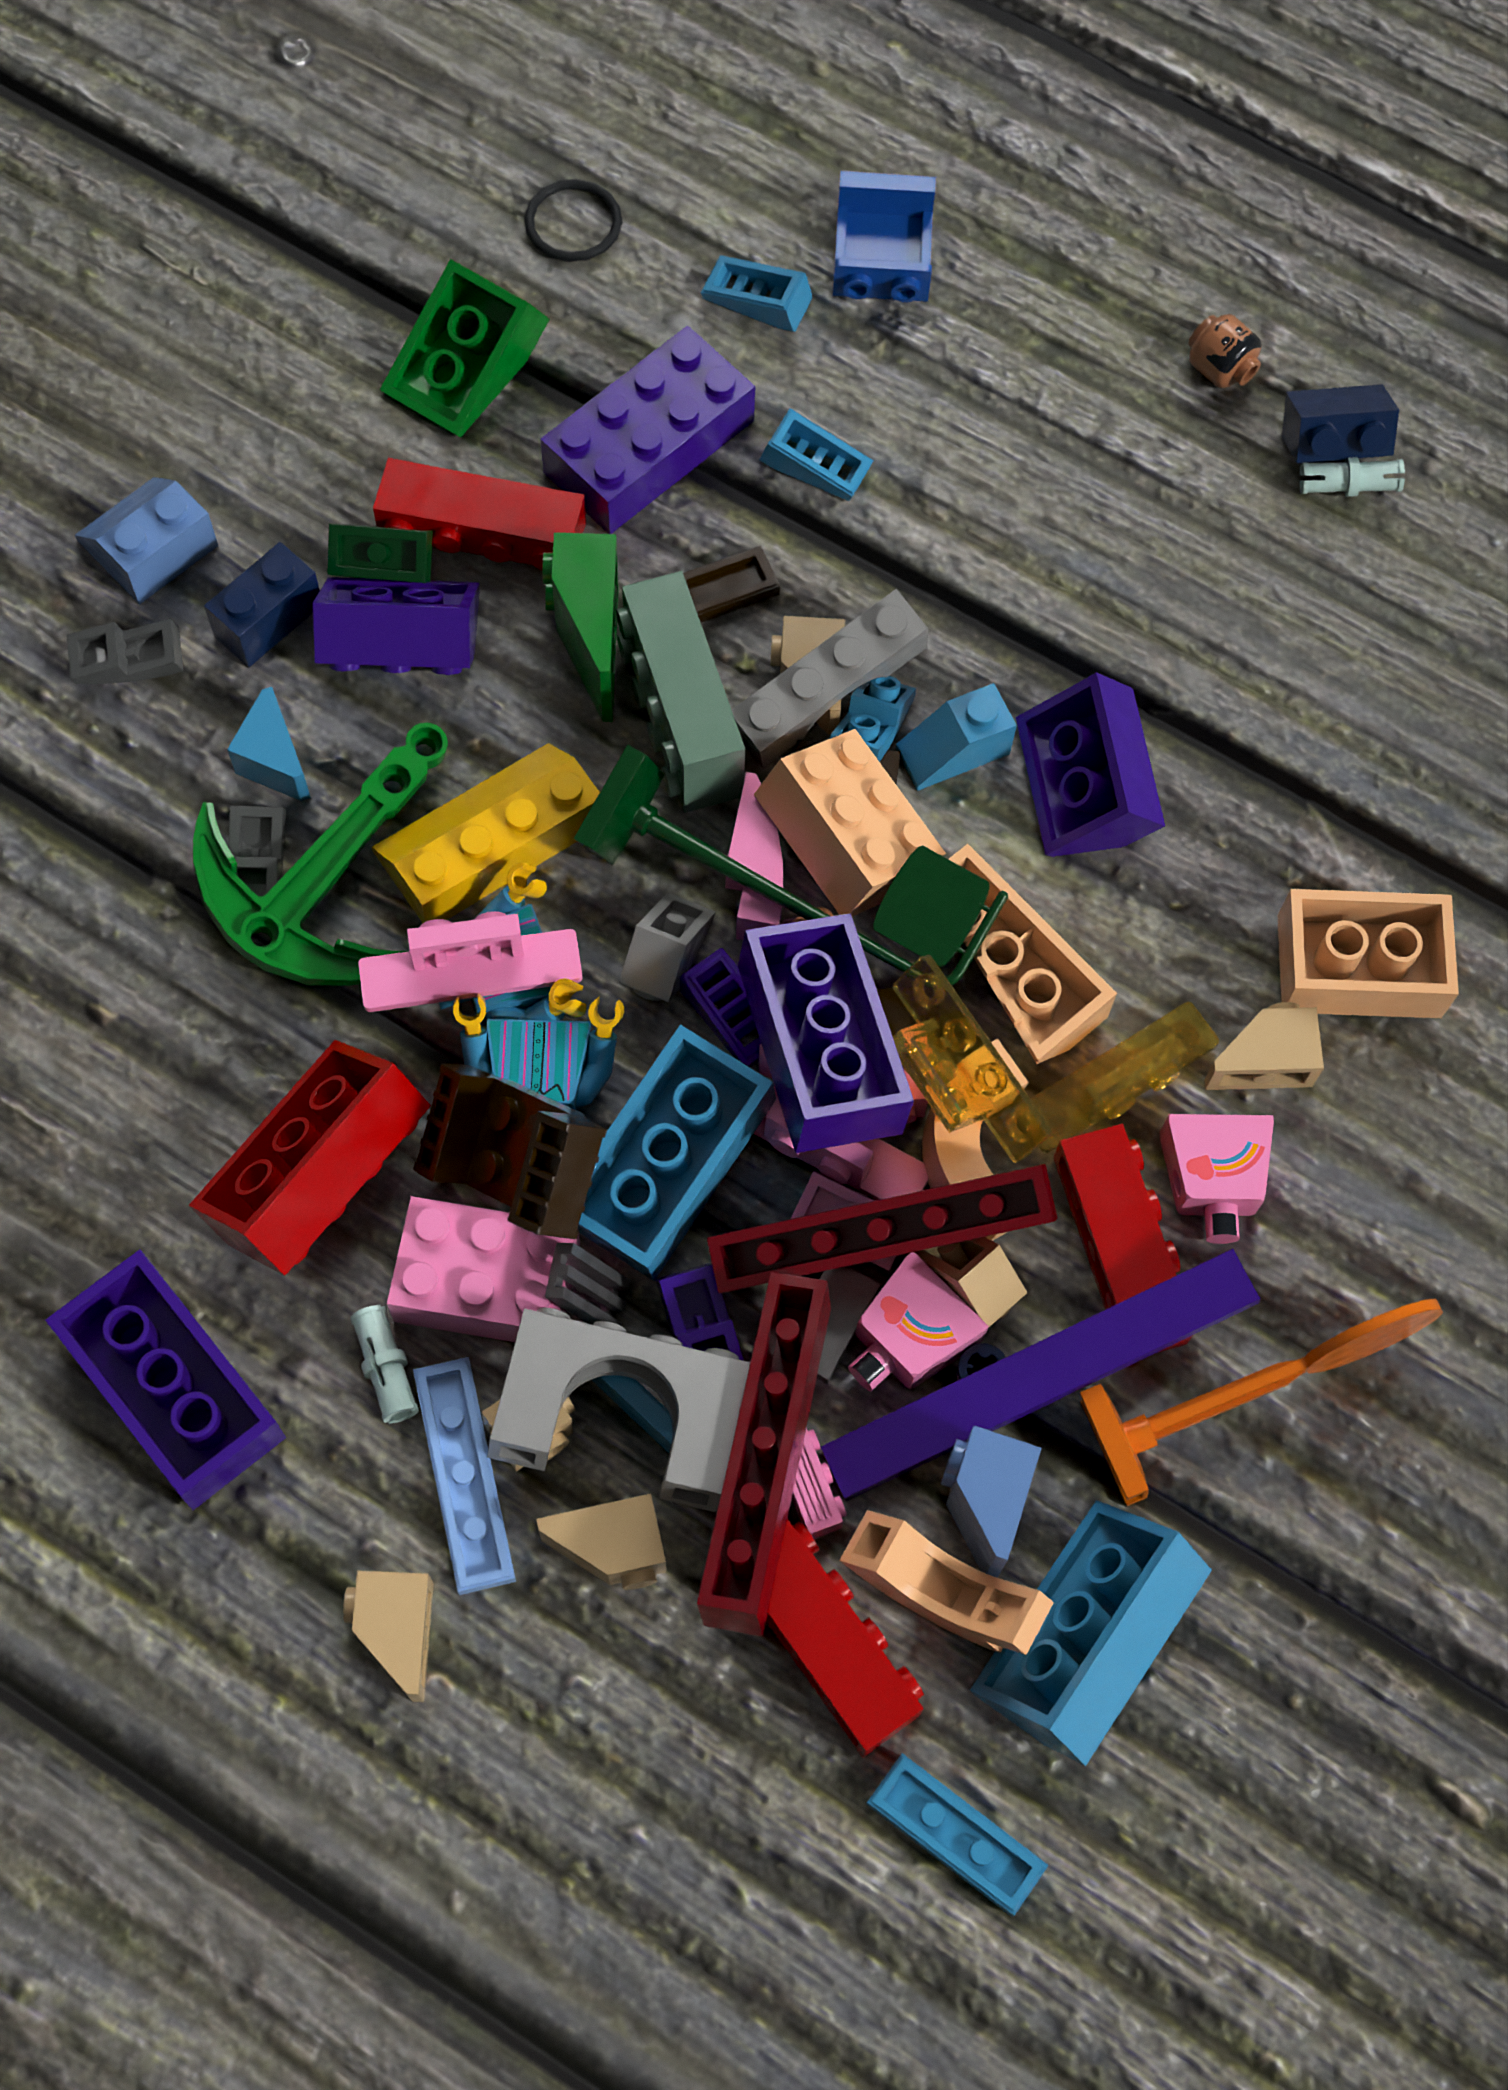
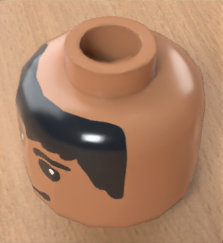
[1188,314,1262,389]

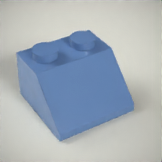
[75,477,218,605]
[941,1425,1041,1577]

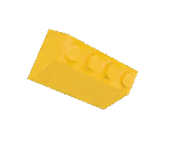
[372,743,600,923]

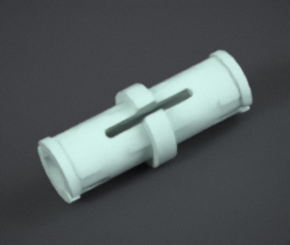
[1299,457,1405,497]
[350,1305,419,1424]

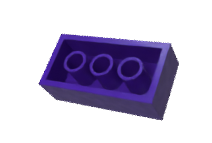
[540,325,756,534]
[738,913,914,1153]
[45,1249,286,1510]

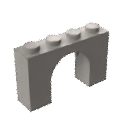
[487,1307,750,1512]

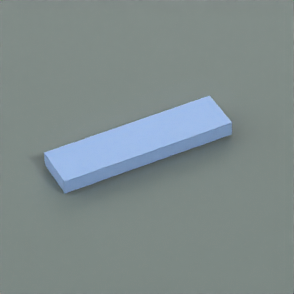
[413,1357,516,1595]

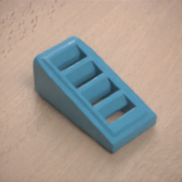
[701,255,812,332]
[759,408,874,501]

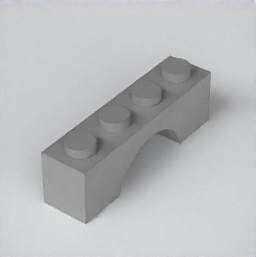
[732,588,928,768]

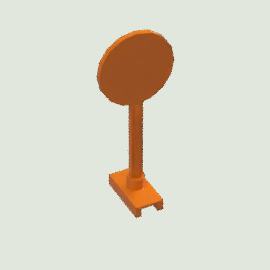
[1080,1299,1443,1507]

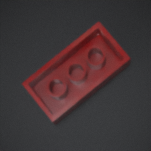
[188,1040,431,1276]

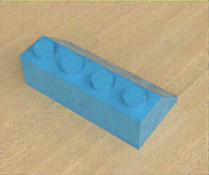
[970,1500,1212,1766]

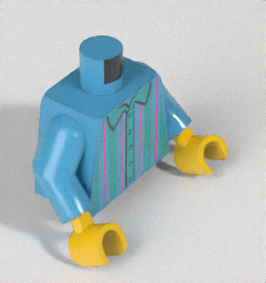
[438,863,586,1027]
[453,993,624,1111]

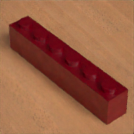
[707,1164,1058,1293]
[697,1272,831,1636]

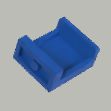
[833,171,936,302]

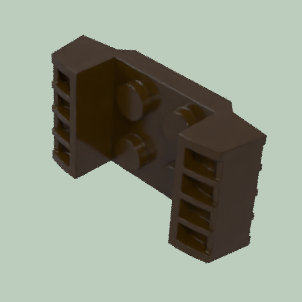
[413,1064,607,1239]

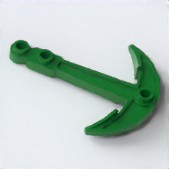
[193,722,448,986]

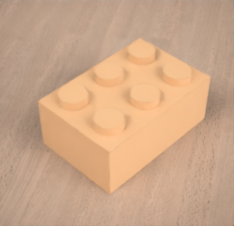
[753,729,946,917]
[1278,889,1459,1018]

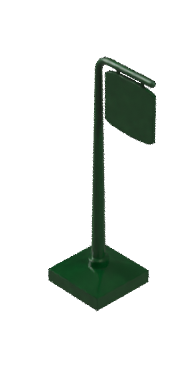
[573,745,1008,988]

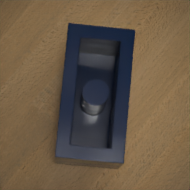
[1282,384,1399,463]
[204,542,320,668]

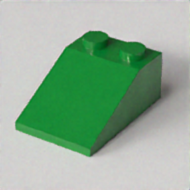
[380,259,550,438]
[543,532,619,722]

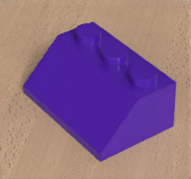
[313,577,480,675]
[1016,672,1165,857]

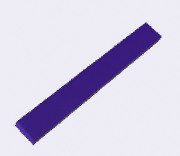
[821,1249,1260,1501]

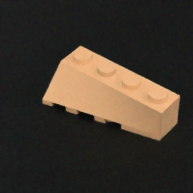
[948,843,1117,1064]

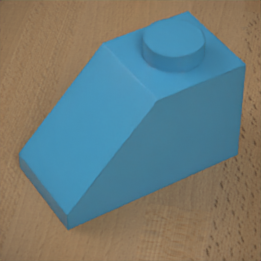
[895,683,1017,791]

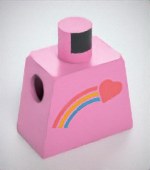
[1160,1114,1274,1244]
[848,1252,989,1391]

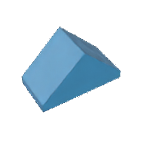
[227,687,311,801]

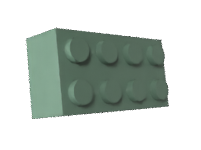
[616,571,745,813]

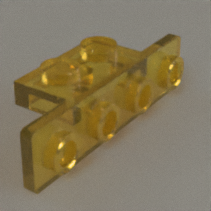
[893,955,1052,1163]
[1016,1002,1220,1153]

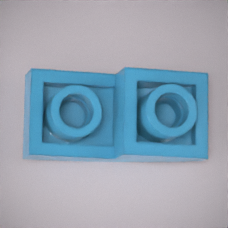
[830,676,916,762]

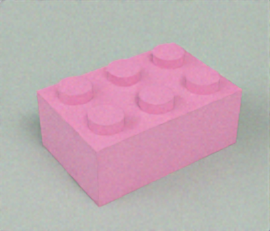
[387,1196,580,1342]

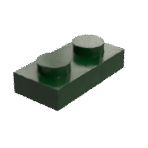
[327,523,433,583]

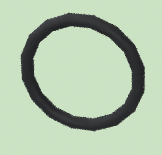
[524,179,623,262]

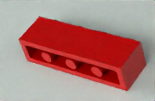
[373,458,586,570]
[1053,1123,1193,1353]
[766,1519,924,1758]

